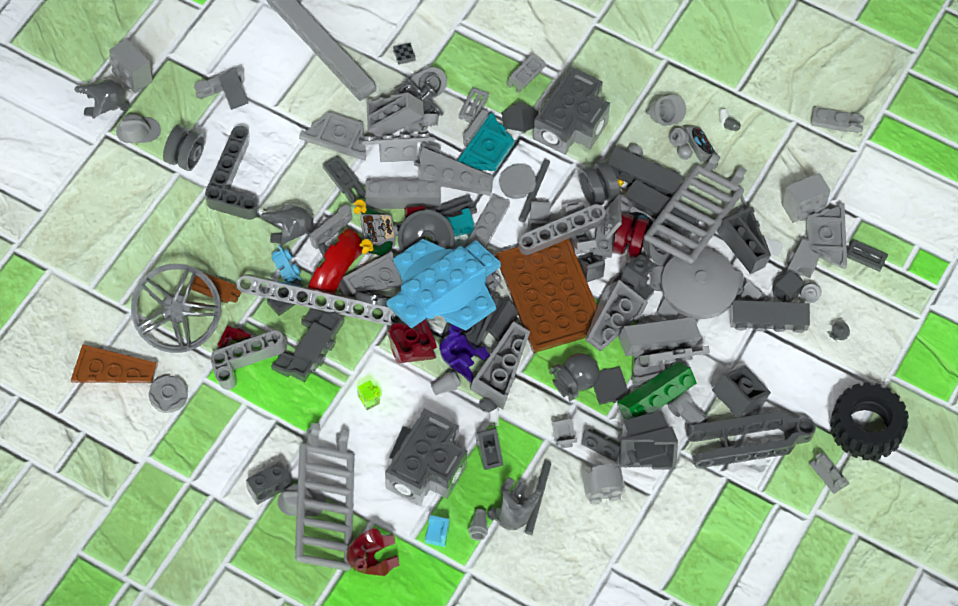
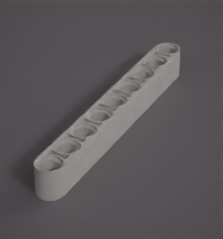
[266,0,376,101]
[237,274,404,326]

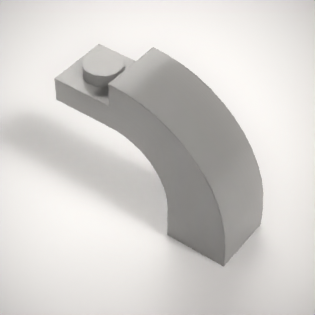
[562,201,597,254]

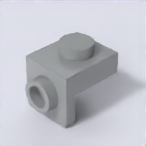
[552,419,577,449]

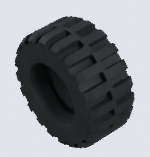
[830,382,909,461]

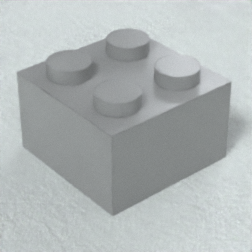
[109,38,153,94]
[782,173,831,223]

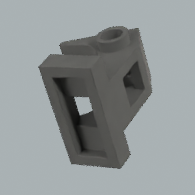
[612,254,656,301]

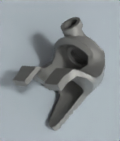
[74,79,130,119]
[261,203,316,246]
[488,477,542,530]

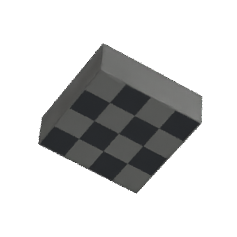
[393,43,415,65]

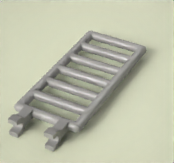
[644,153,747,264]
[295,423,355,571]

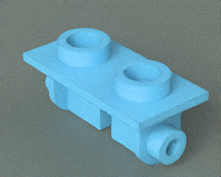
[272,245,302,283]

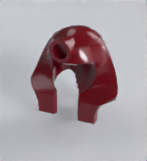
[346,528,400,576]

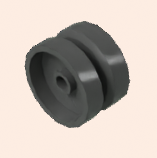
[163,124,205,172]
[578,160,620,206]

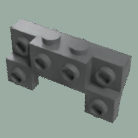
[271,308,344,383]

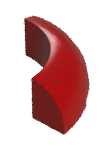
[308,228,363,293]

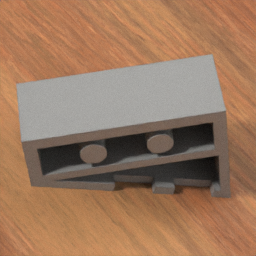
[366,93,424,138]

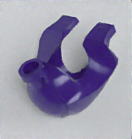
[439,325,490,383]

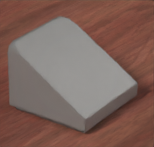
[530,201,550,221]
[657,298,680,320]

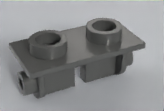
[581,429,620,462]

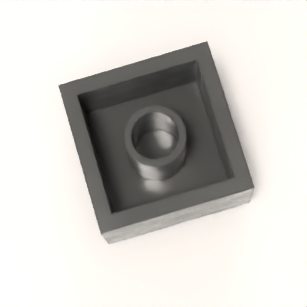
[712,365,771,418]

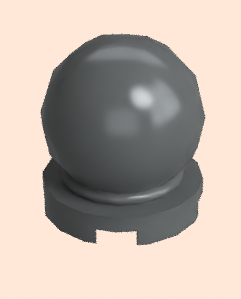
[549,353,599,401]

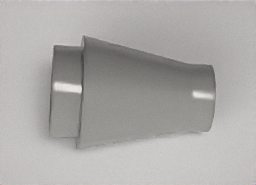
[431,372,461,396]
[468,509,488,541]

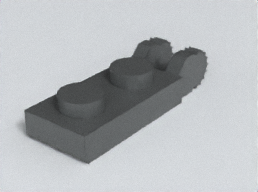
[322,156,365,204]

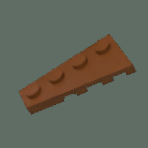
[70,344,158,383]

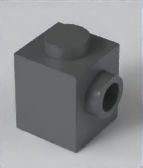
[773,271,805,302]

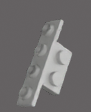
[359,133,435,163]

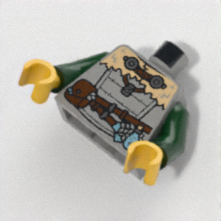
[354,199,402,256]

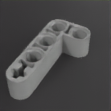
[210,330,287,390]

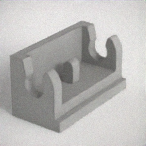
[506,53,547,93]

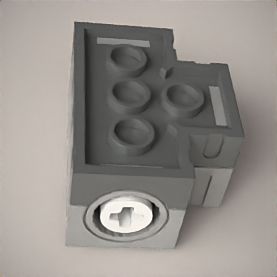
[533,66,610,155]
[385,408,467,506]

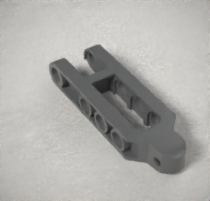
[686,411,816,468]

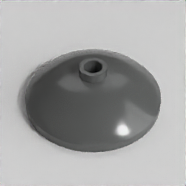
[398,210,455,252]

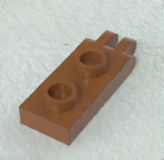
[191,273,242,303]

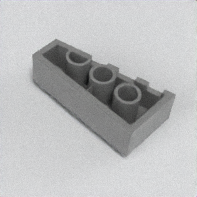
[470,322,530,410]

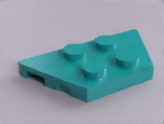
[457,113,515,171]

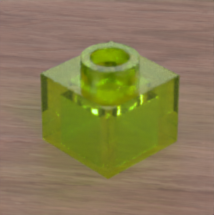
[357,380,382,411]

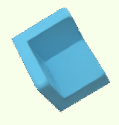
[425,515,450,547]

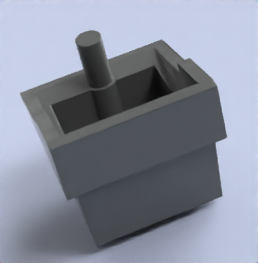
[619,411,678,470]

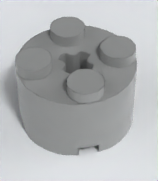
[582,464,625,504]

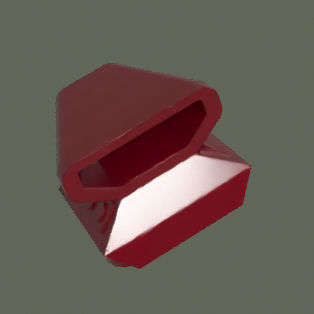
[386,319,437,364]

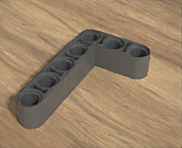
[205,126,258,220]

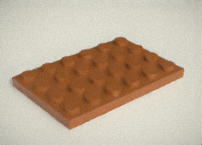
[495,238,597,353]

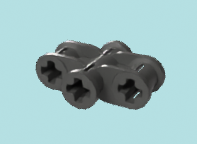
[395,77,444,127]

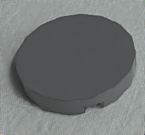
[355,290,391,307]

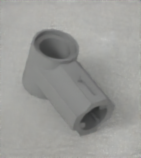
[668,392,708,426]

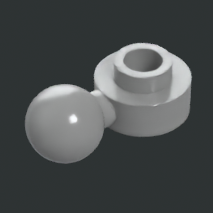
[669,128,693,160]

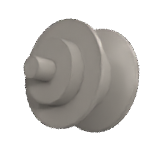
[801,282,822,303]

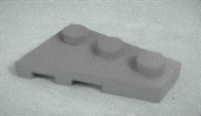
[342,251,402,296]
[639,345,710,366]

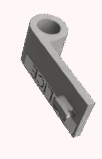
[604,194,633,239]

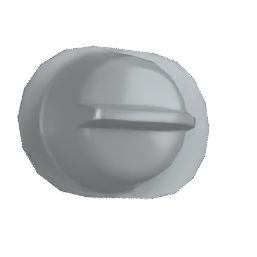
[409,67,447,98]
[647,95,686,126]
[116,114,161,143]
[643,231,671,267]
[278,484,326,517]

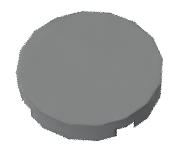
[499,165,537,199]
[149,376,188,413]

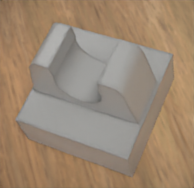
[741,282,766,301]

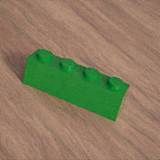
[617,362,697,420]

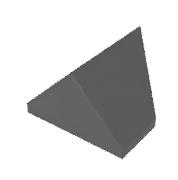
[502,101,538,132]

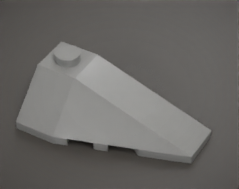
[585,280,648,351]

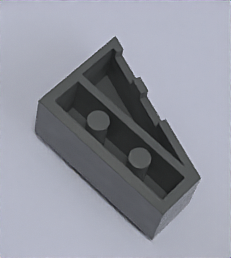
[718,206,771,274]

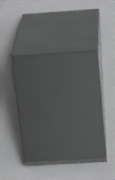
[577,252,605,282]
[476,428,504,470]

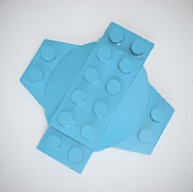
[386,239,501,330]

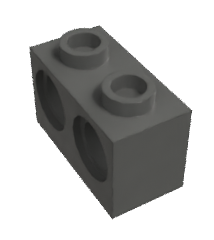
[246,461,292,505]

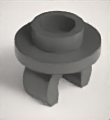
[829,321,850,341]

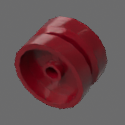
[613,213,649,259]

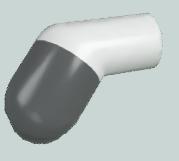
[719,109,741,131]
[479,399,499,426]

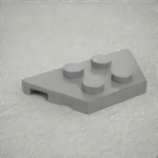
[299,112,366,161]
[807,203,847,269]

